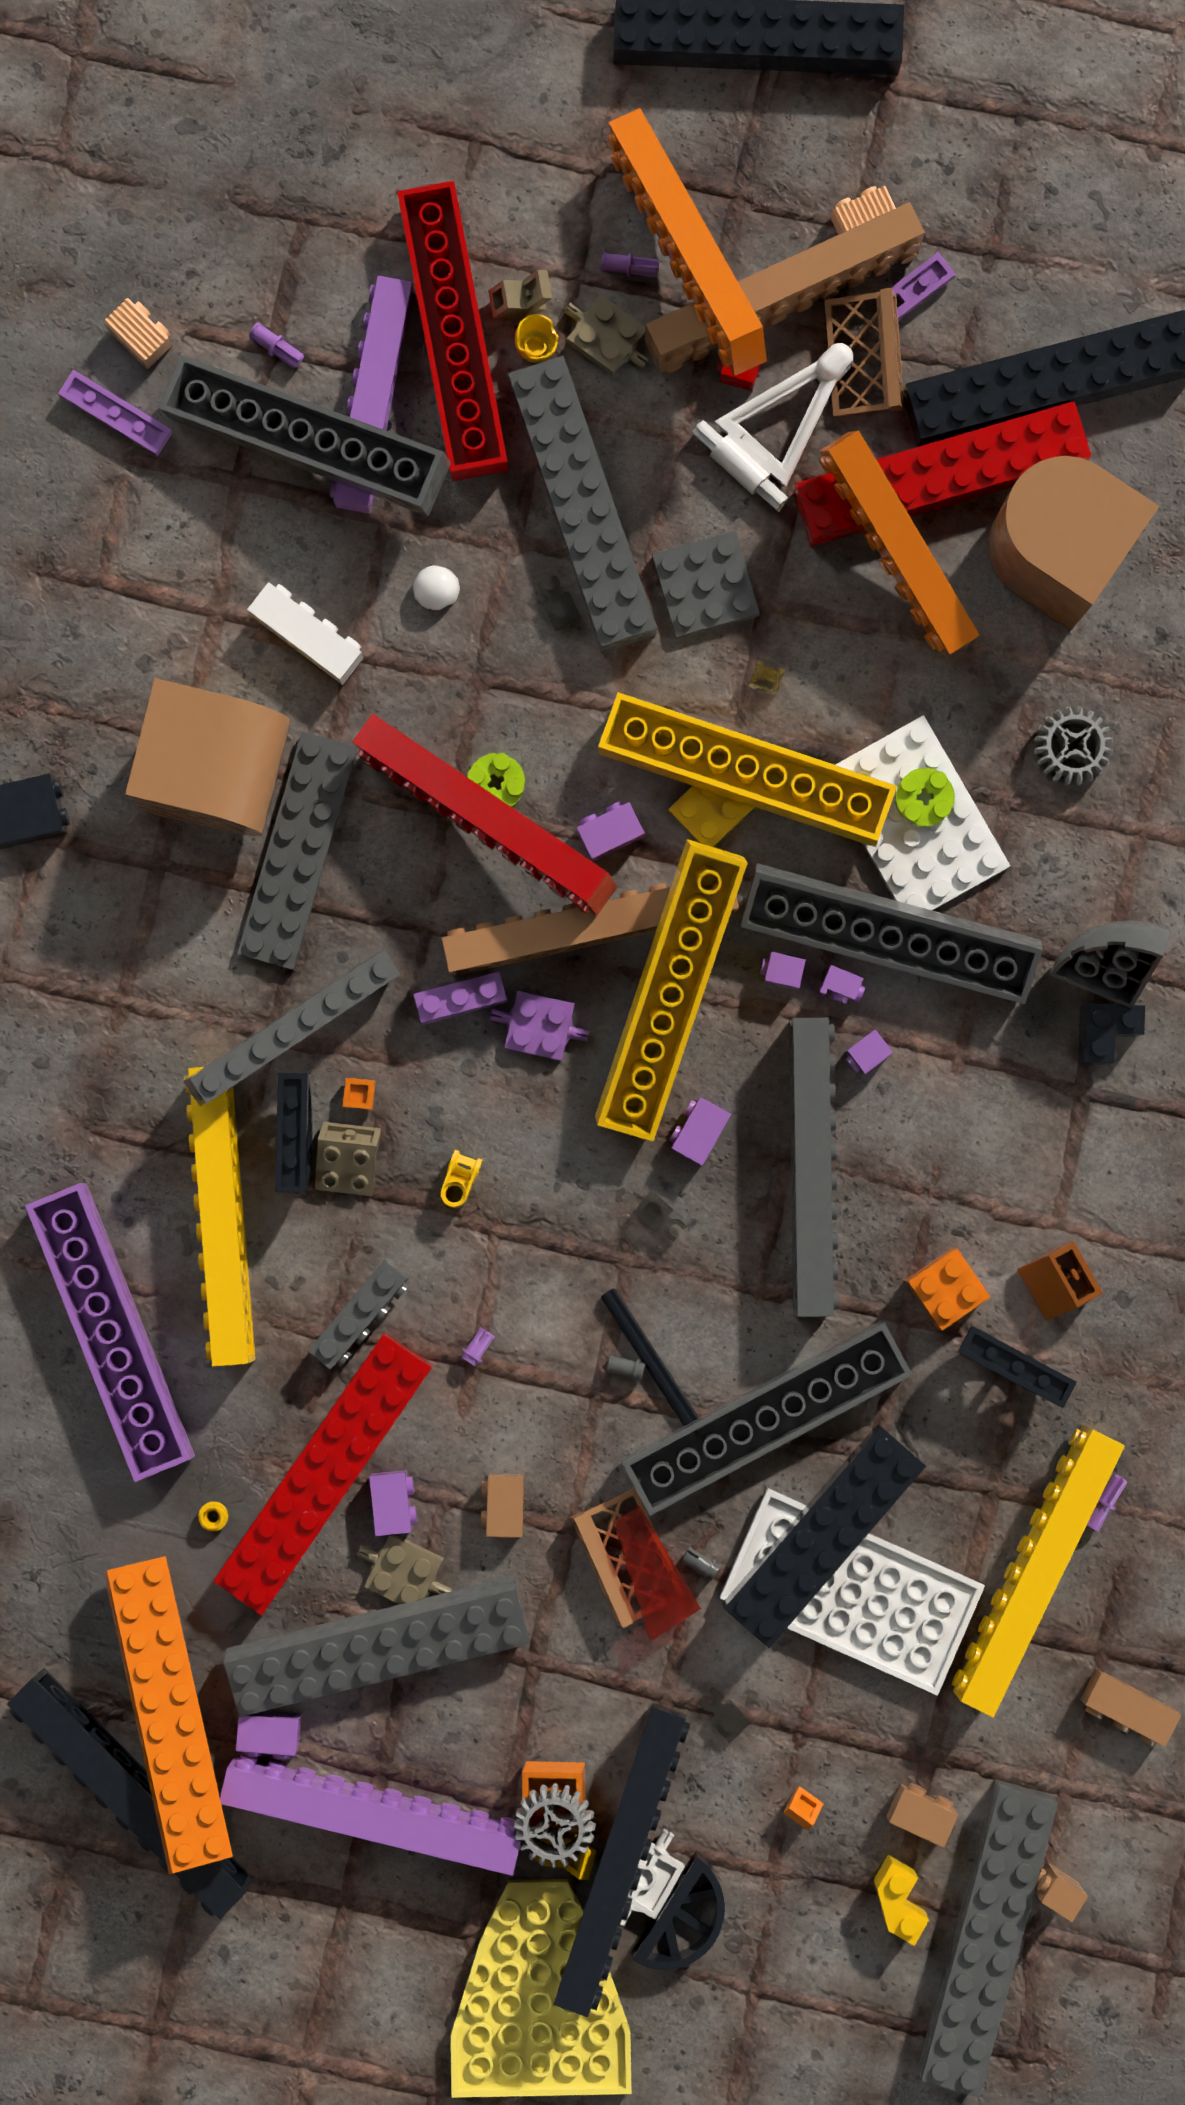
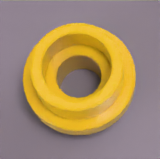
[198,1501,228,1532]

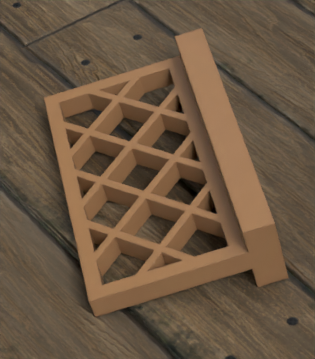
[825,288,905,417]
[570,1488,685,1628]

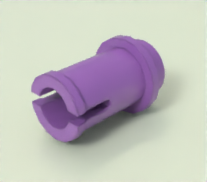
[461,1327,495,1367]

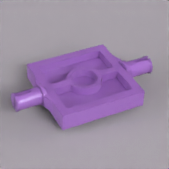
[490,991,590,1061]

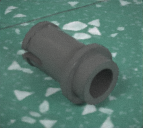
[607,1355,645,1382]
[681,1546,720,1581]

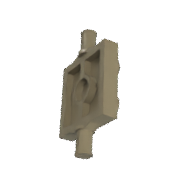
[564,295,650,376]
[356,1534,452,1604]

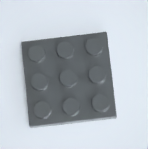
[652,531,760,639]

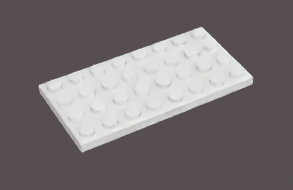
[719,1488,985,1696]

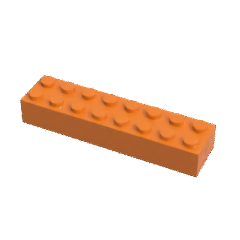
[819,431,980,654]

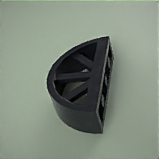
[275,1073,313,1192]
[957,1325,1077,1408]
[632,1850,725,1970]

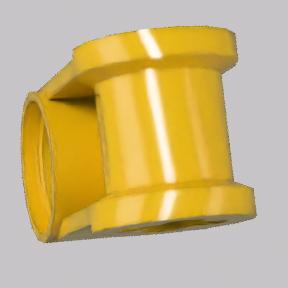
[441,1149,483,1208]

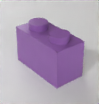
[577,801,645,862]
[669,1097,731,1166]
[369,1470,417,1536]
[236,1711,302,1760]

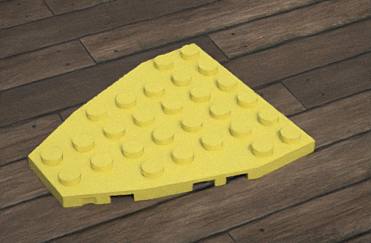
[451,1879,632,2098]

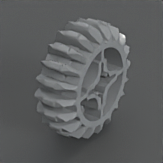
[1034,707,1113,785]
[513,1783,596,1868]

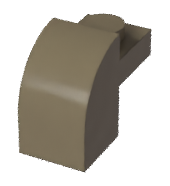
[488,270,552,319]

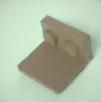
[315,1122,381,1196]

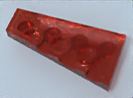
[613,1506,701,1641]

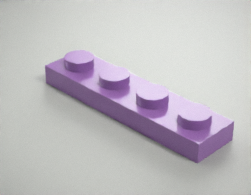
[58,370,173,457]

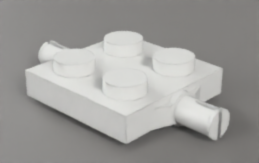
[620,1829,685,1926]

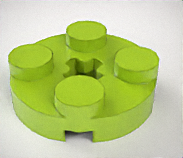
[468,753,525,808]
[895,768,955,827]

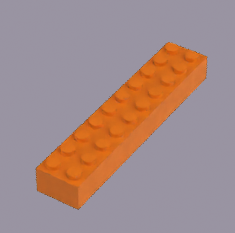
[607,108,767,376]
[104,1556,233,1874]

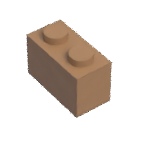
[481,1474,524,1537]
[886,1783,959,1848]
[1035,1862,1088,1922]

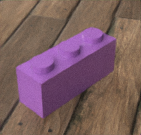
[414,972,508,1025]

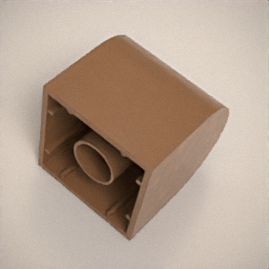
[988,456,1160,630]
[125,678,291,836]

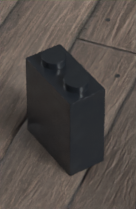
[0,773,70,850]

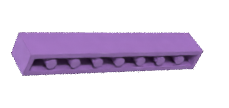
[330,276,414,514]

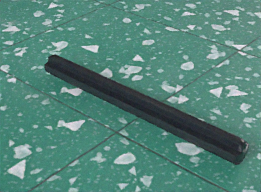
[601,1288,701,1439]

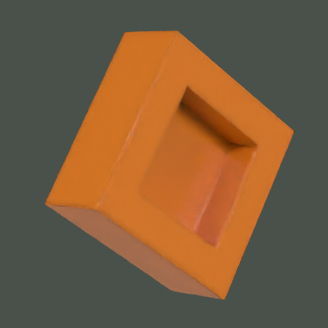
[342,1078,376,1110]
[784,1786,824,1831]

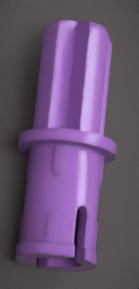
[601,252,659,277]
[249,322,304,368]
[1087,1474,1127,1532]

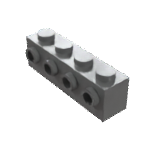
[308,1259,410,1370]

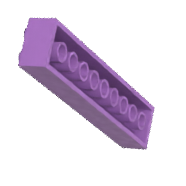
[25,1183,195,1482]
[220,1753,521,1876]

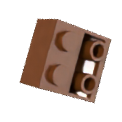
[1017,1241,1103,1321]

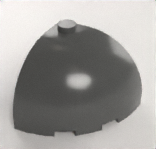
[1050,920,1170,1009]

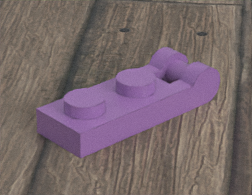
[874,252,956,322]

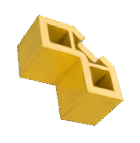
[874,1854,929,1946]

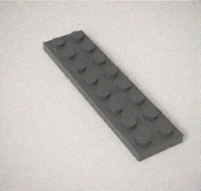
[237,731,358,971]

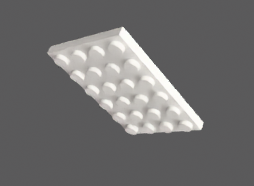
[836,715,1010,910]

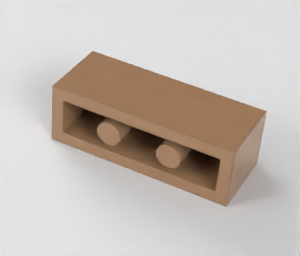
[1080,1668,1181,1747]

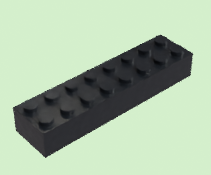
[722,1424,926,1648]

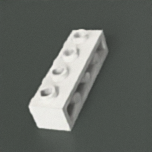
[247,582,364,685]

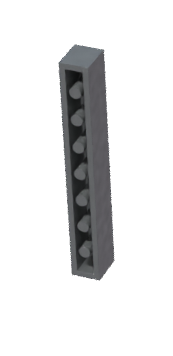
[183,950,400,1106]

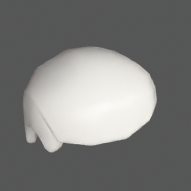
[413,565,460,610]

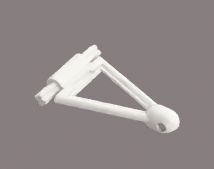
[692,343,853,511]

